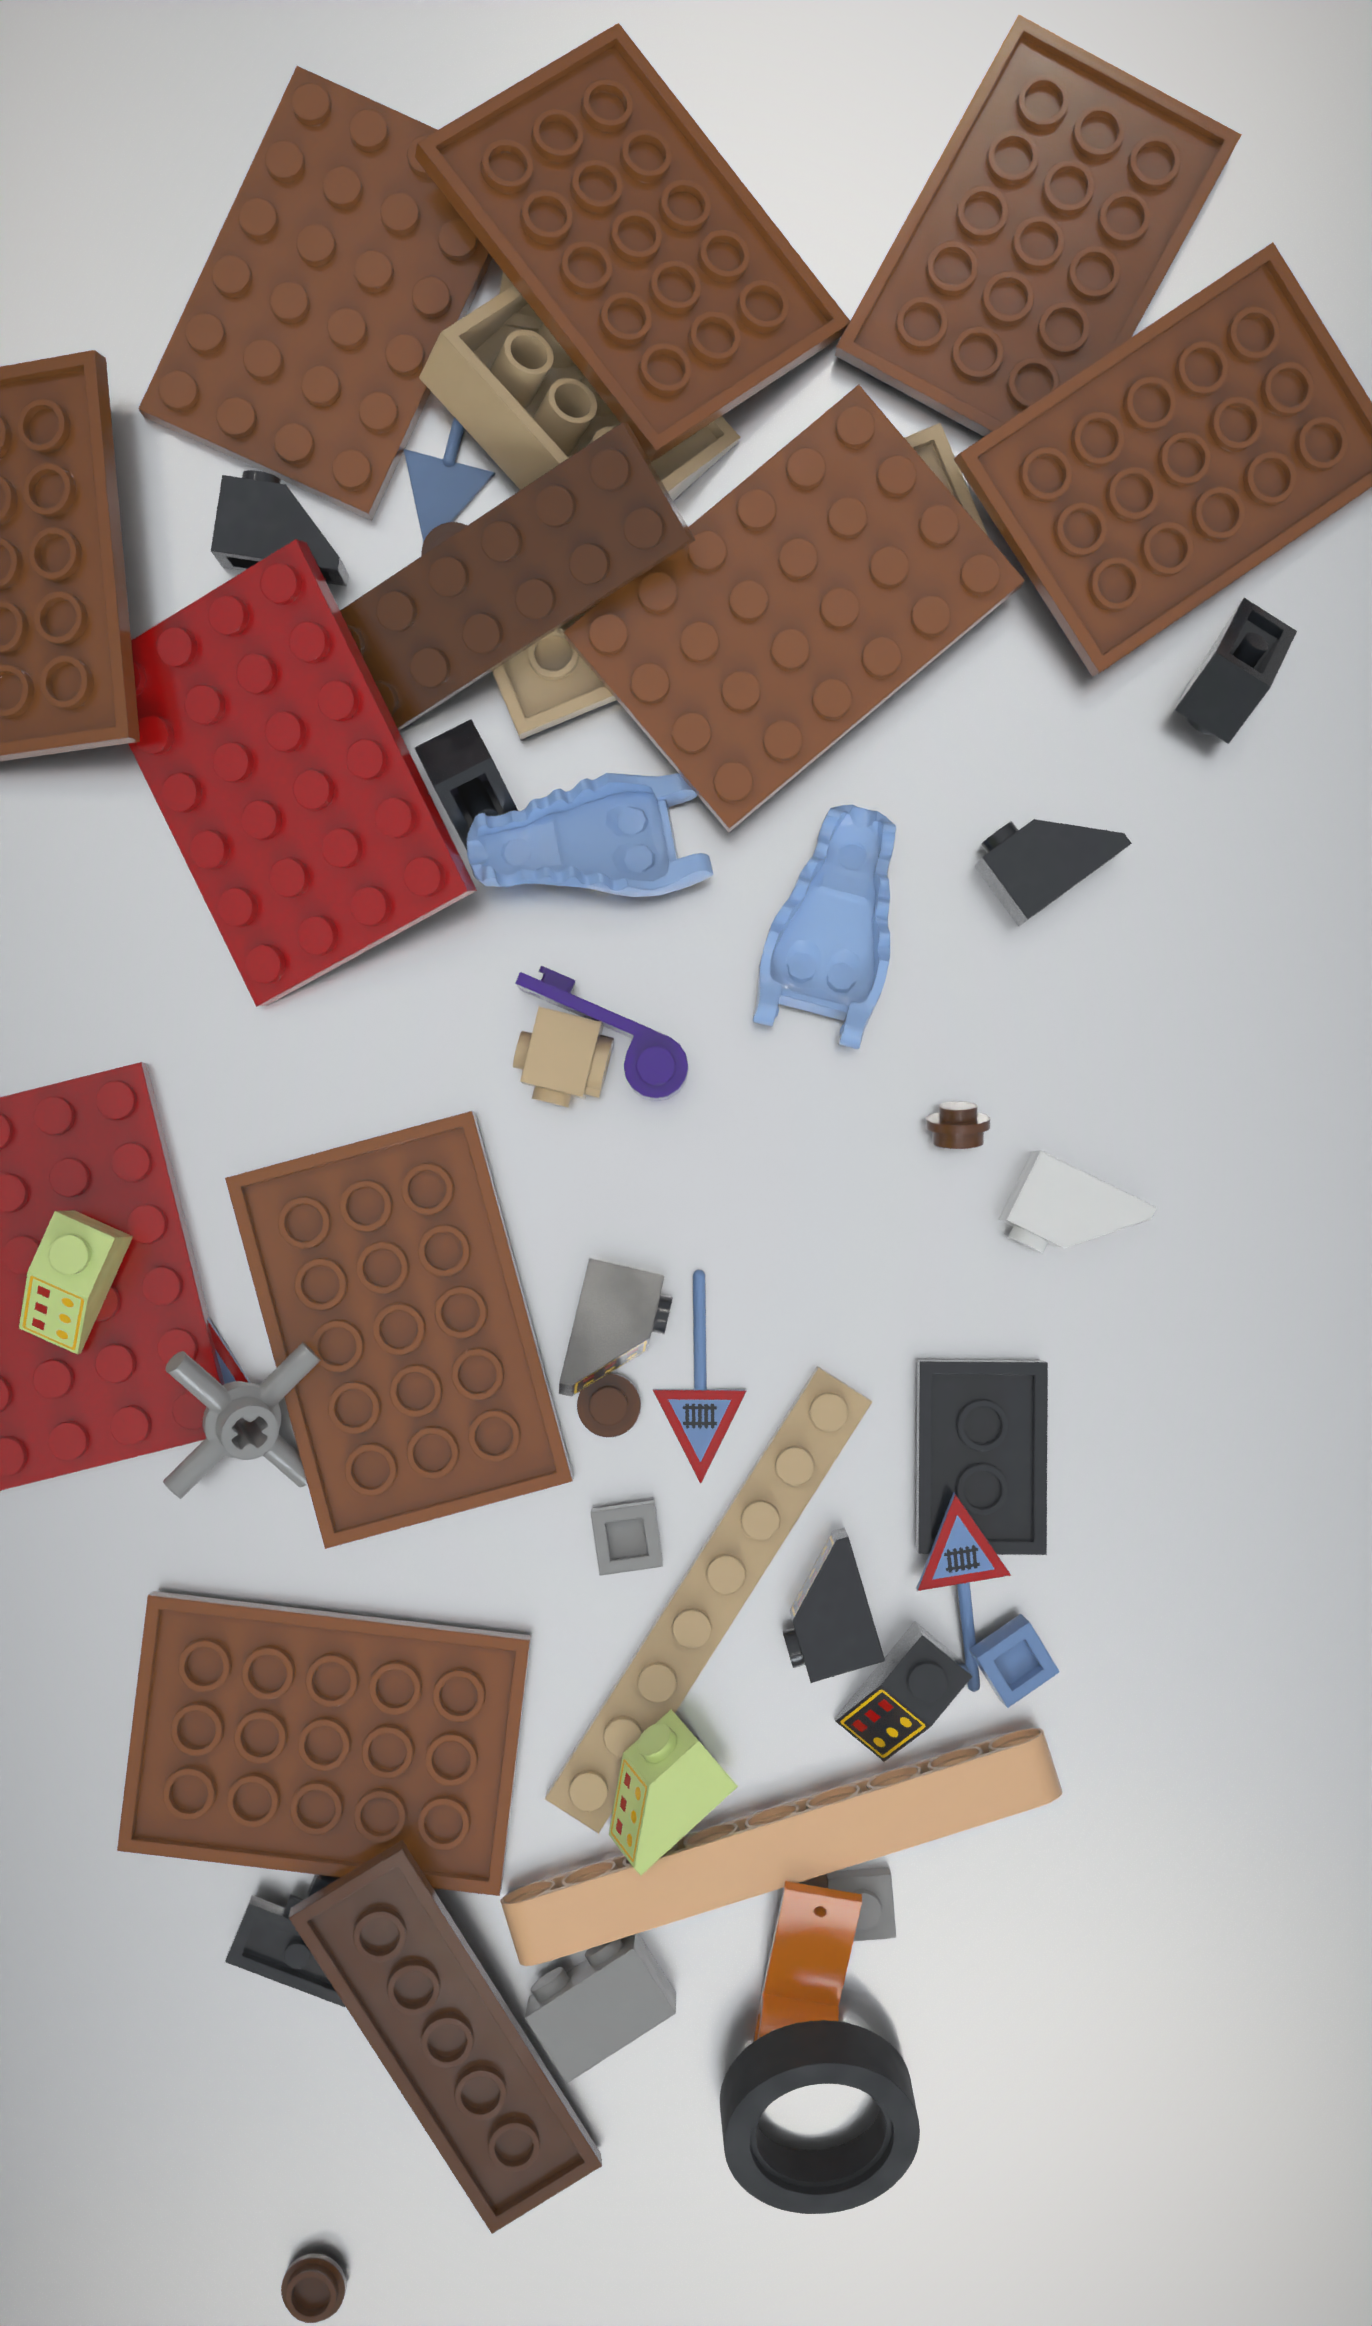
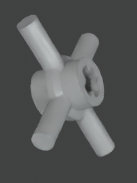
[163,1342,321,1499]

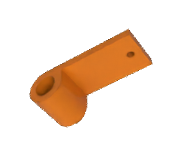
[753,1881,862,2042]

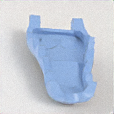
[467,773,714,897]
[753,804,896,1049]

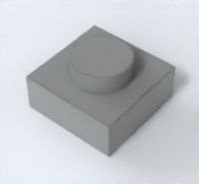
[591,1500,663,1576]
[826,1867,896,1941]

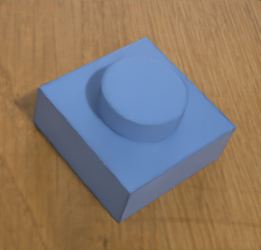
[969,1614,1060,1708]

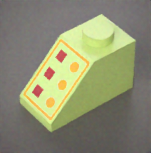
[19,1211,133,1354]
[609,1709,738,1875]

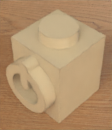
[513,1006,614,1108]

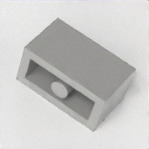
[525,1933,676,2084]

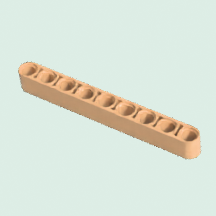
[500,1728,1062,1966]

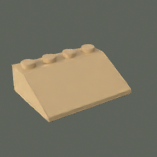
[419,285,741,501]

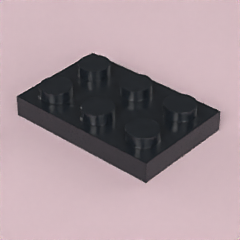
[916,1360,1048,1555]

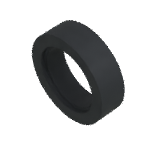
[720,2020,920,2214]

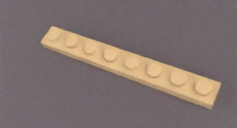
[545,1366,872,1834]

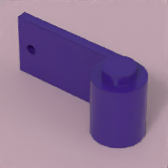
[515,966,688,1102]

